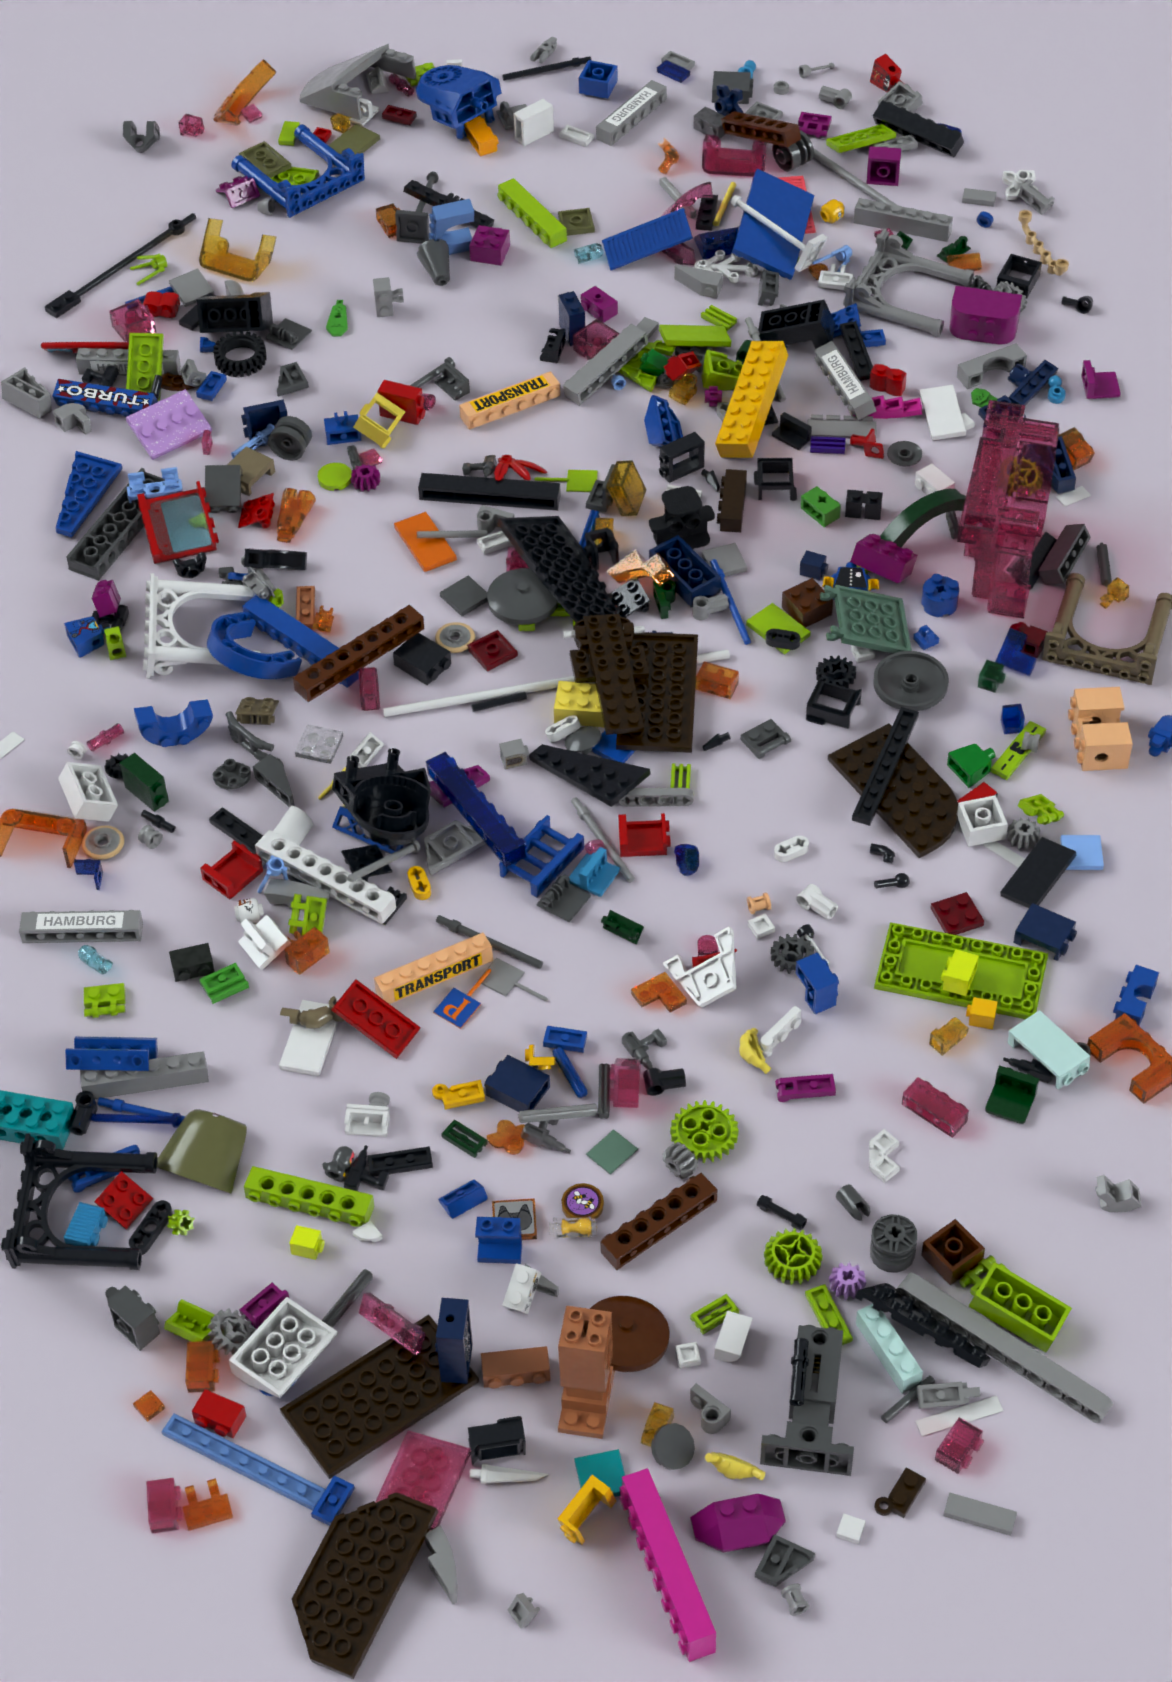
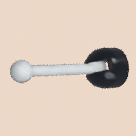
[797,924,830,965]

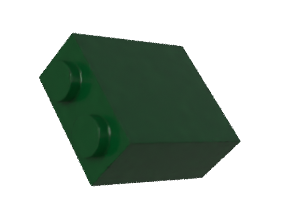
[120,752,169,812]

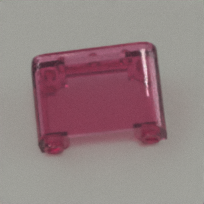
[702,134,768,177]

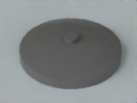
[487,568,559,625]
[873,651,949,711]

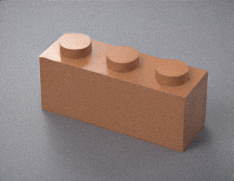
[481,1346,551,1389]

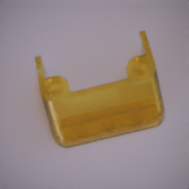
[199,218,277,282]

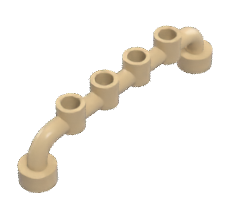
[1018,210,1069,276]

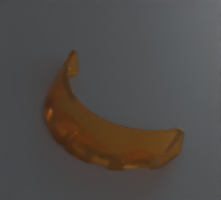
[213,59,276,126]

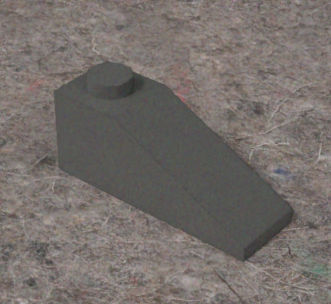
[253,754,295,807]

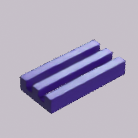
[810,436,845,454]

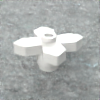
[1002,170,1038,200]

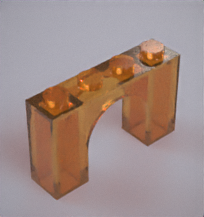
[1087,1013,1172,1104]

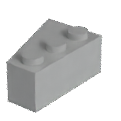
[1,367,52,418]

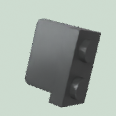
[586,464,618,512]

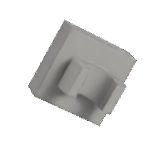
[508,1593,540,1628]

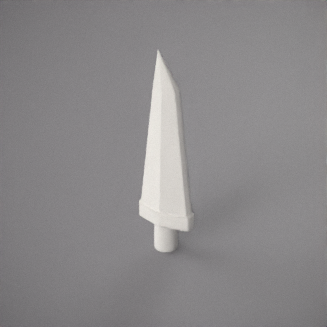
[470,1464,550,1484]

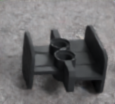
[649,486,715,549]

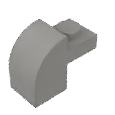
[53,403,92,434]
[1095,1175,1141,1212]

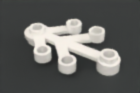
[694,250,758,283]

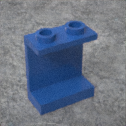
[475,1217,522,1264]

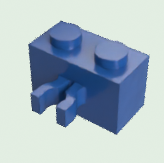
[324,411,362,445]

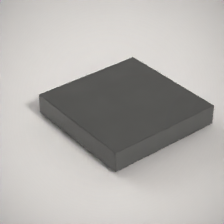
[440,575,487,616]

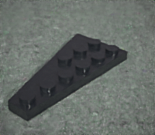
[529,744,651,807]
[855,1283,991,1368]

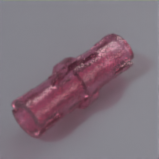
[389,73,414,97]
[86,723,124,752]

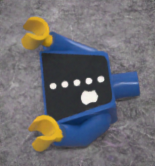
[822,562,879,600]

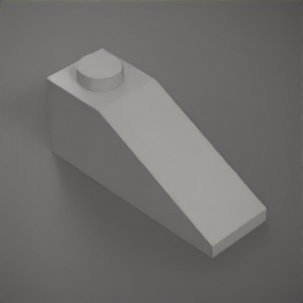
[674,264,723,299]

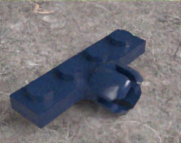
[1008,360,1059,410]

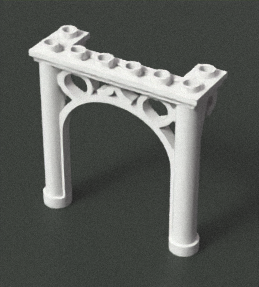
[143,573,260,678]

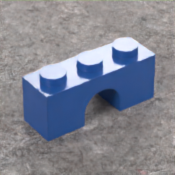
[1113,965,1159,1030]

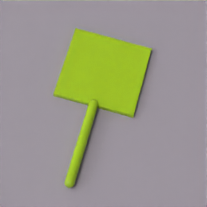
[534,470,598,492]

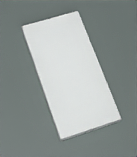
[919,385,966,441]
[279,1000,338,1076]

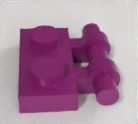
[798,112,832,138]

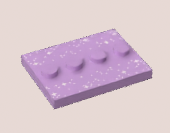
[126,389,212,460]

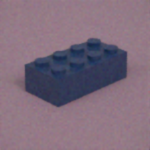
[649,535,721,608]

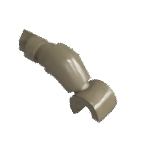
[280,996,345,1029]

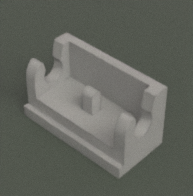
[1018,179,1055,215]

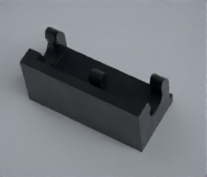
[540,328,566,363]

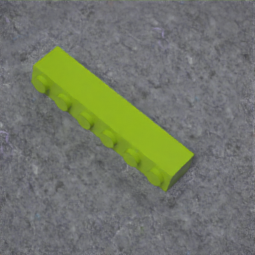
[497,178,567,248]

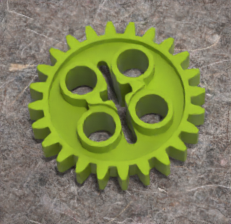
[670,1100,739,1163]

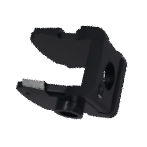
[584,528,619,570]

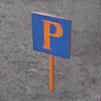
[433,969,491,1029]

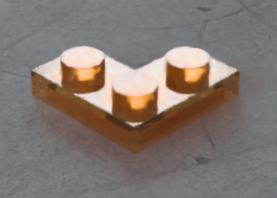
[631,972,687,1012]

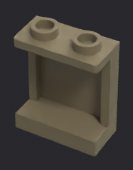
[227,447,275,496]

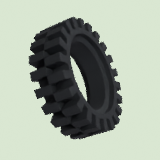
[213,331,267,377]

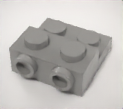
[878,81,923,113]

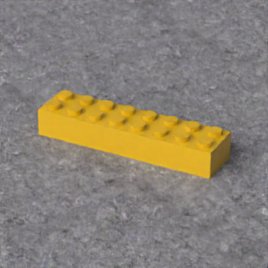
[715,341,788,458]

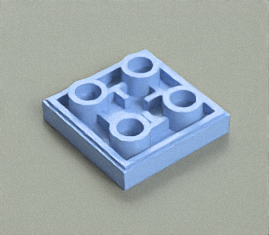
[1060,835,1104,870]

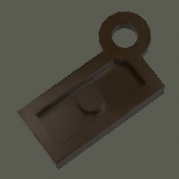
[874,1467,926,1518]

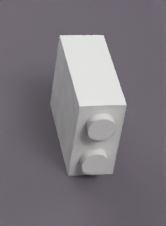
[513,99,554,146]

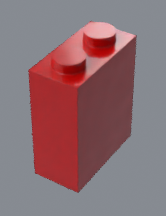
[377,380,425,425]

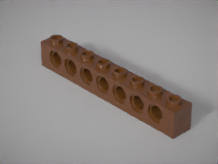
[293,604,425,702]

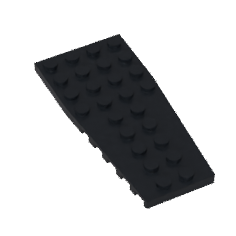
[497,516,626,622]

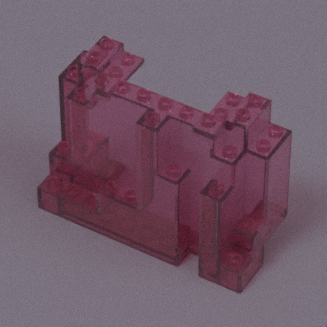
[957,400,1060,619]

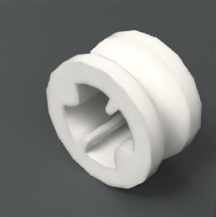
[67,741,87,759]

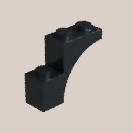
[244,548,307,570]

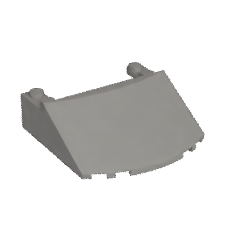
[300,44,416,120]

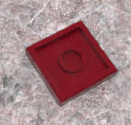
[467,630,518,671]

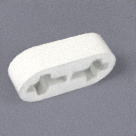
[545,715,581,742]
[774,836,809,862]

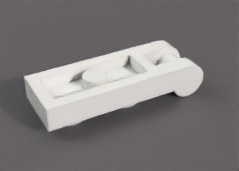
[760,1006,801,1057]

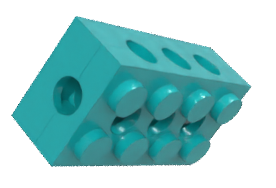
[0,1090,74,1150]

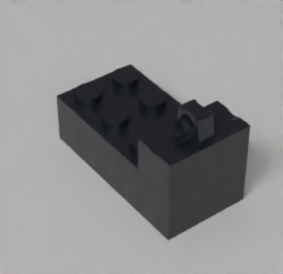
[196,292,273,333]
[758,299,835,349]

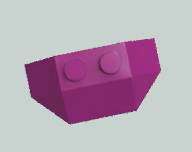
[690,1493,786,1553]

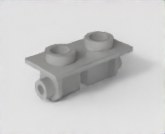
[243,567,275,599]

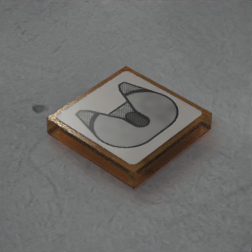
[492,1198,537,1240]

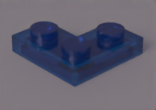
[995,628,1038,676]

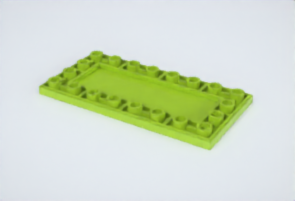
[874,922,1048,1019]

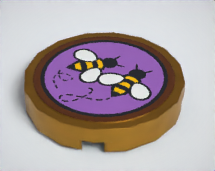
[561,1183,604,1223]

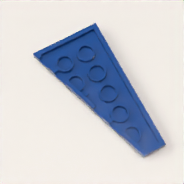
[56,451,122,537]

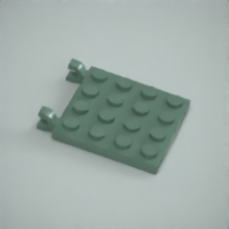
[820,585,912,654]

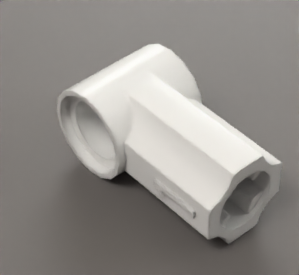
[796,884,838,919]

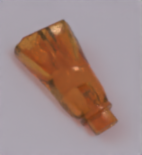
[277,488,316,543]

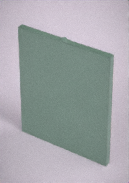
[586,1129,638,1174]

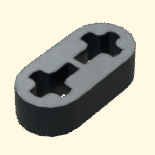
[766,629,800,650]

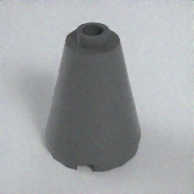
[417,239,450,286]

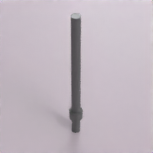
[436,915,543,969]

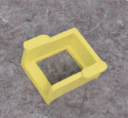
[353,393,405,449]

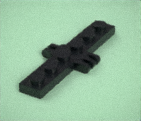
[403,180,494,227]

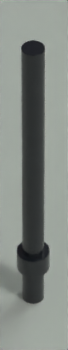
[502,56,591,81]

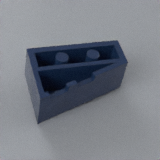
[1027,436,1076,494]

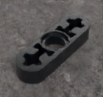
[129,1200,173,1255]

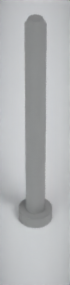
[347,840,421,882]

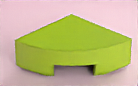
[268,588,284,608]

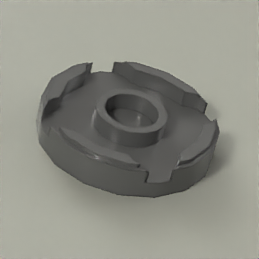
[651,1423,695,1470]

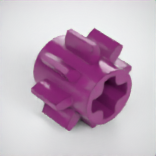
[705,386,722,407]

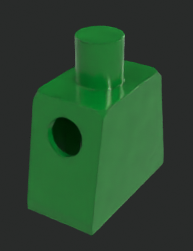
[947,744,996,788]

